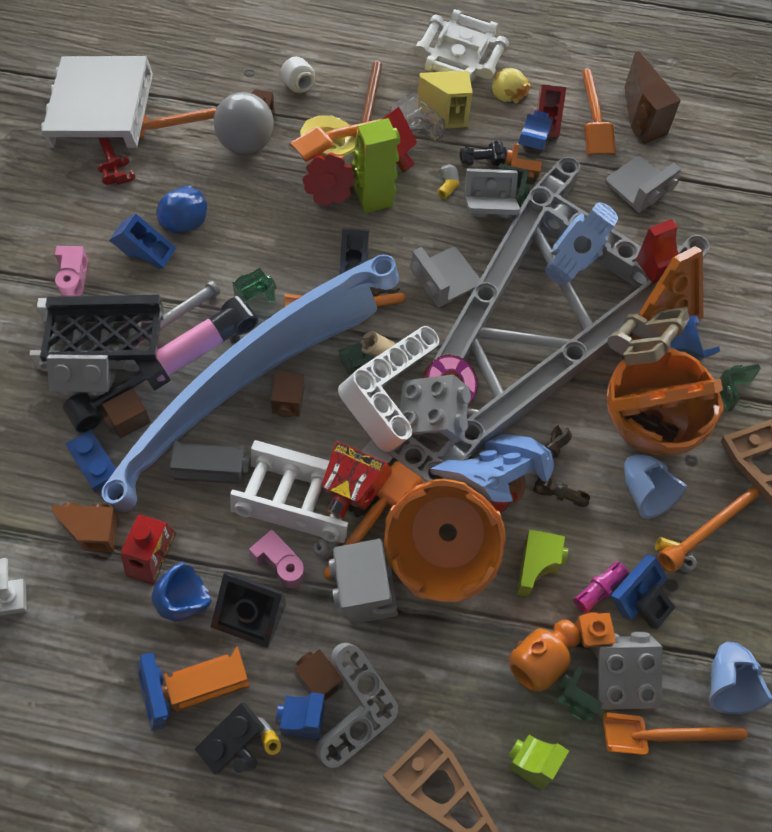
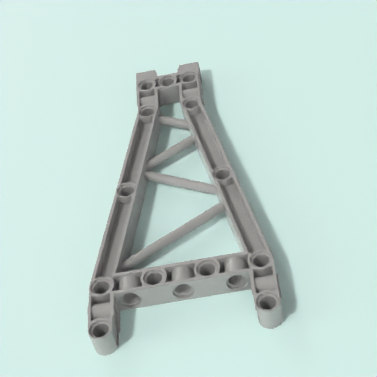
[362,157,710,483]

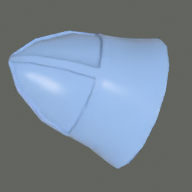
[624,454,688,519]
[709,641,772,714]

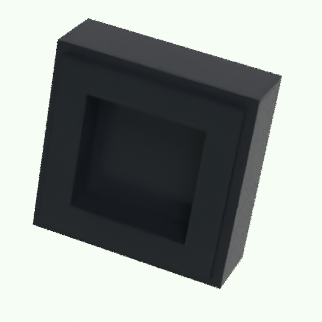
[634,585,675,629]

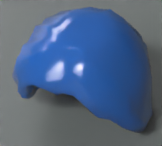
[156,185,207,233]
[152,562,212,622]

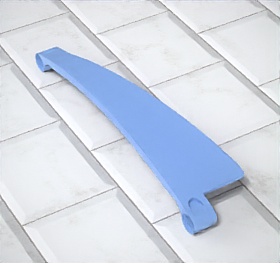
[102,255,399,513]

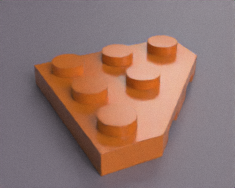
[632,246,704,340]
[610,379,723,416]

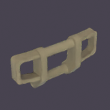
[607,307,690,365]

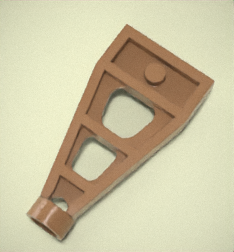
[720,419,772,505]
[383,729,499,832]

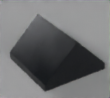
[210,571,286,648]

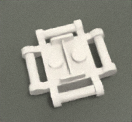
[414,10,509,82]

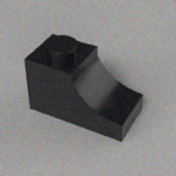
[339,228,370,275]

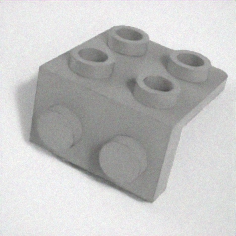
[606,156,681,213]
[464,169,520,218]
[410,247,480,308]
[46,355,117,396]
[400,375,471,442]
[591,632,662,710]

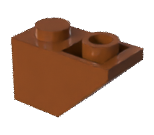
[52,502,119,552]

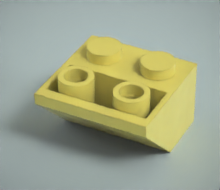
[417,71,473,129]

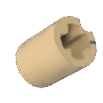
[361,331,395,358]

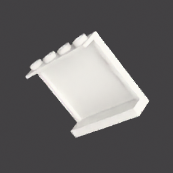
[41,56,153,148]

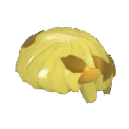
[492,68,530,104]

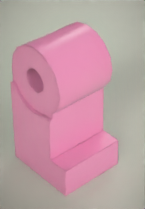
[55,246,88,296]
[249,530,304,588]

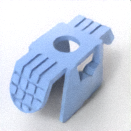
[545,203,618,285]

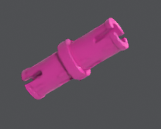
[573,561,629,614]

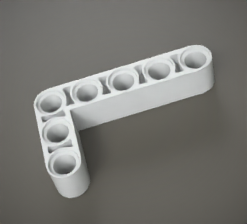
[338,326,439,452]

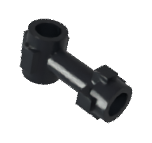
[460,141,507,166]

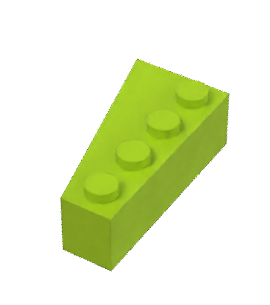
[350,118,400,214]

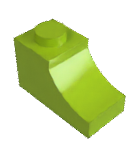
[516,529,568,597]
[508,734,569,791]

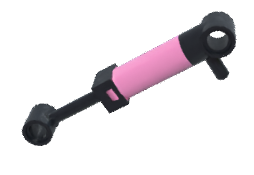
[63,296,259,433]

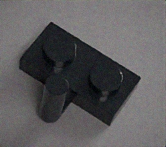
[195,703,266,774]

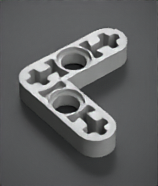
[316,642,398,768]

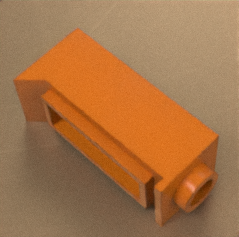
[161,646,250,712]

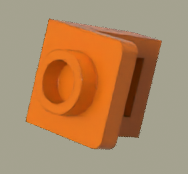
[505,143,542,180]
[574,612,616,648]

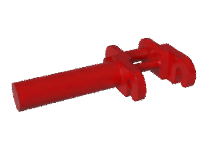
[98,137,135,185]

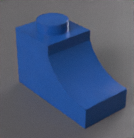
[518,110,553,150]
[109,213,176,269]
[275,692,325,741]

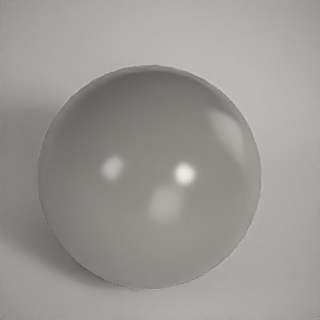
[214,92,274,154]

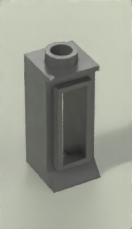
[170,439,251,484]

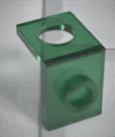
[498,164,531,208]
[719,364,761,411]

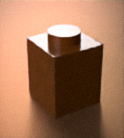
[271,371,305,417]
[102,388,151,439]
[294,649,344,701]

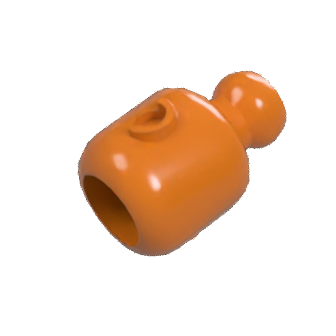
[508,619,581,692]

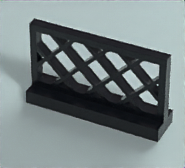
[40,294,164,362]

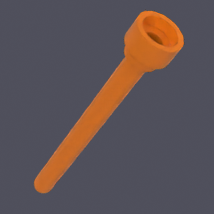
[657,487,759,573]

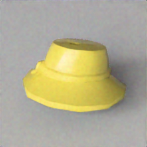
[300,116,356,158]

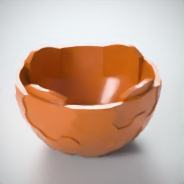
[607,348,724,456]
[384,479,506,603]

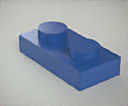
[65,430,116,492]
[611,554,668,620]

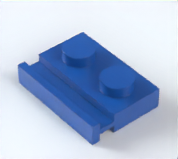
[137,652,170,731]

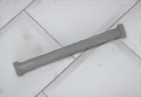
[108,281,220,362]

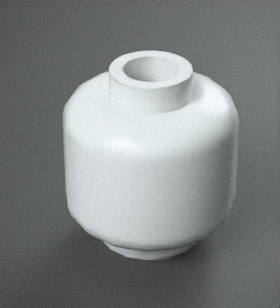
[280,57,315,93]

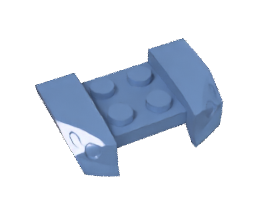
[430,434,554,502]

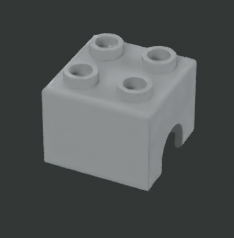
[329,539,398,624]

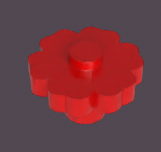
[302,153,355,206]

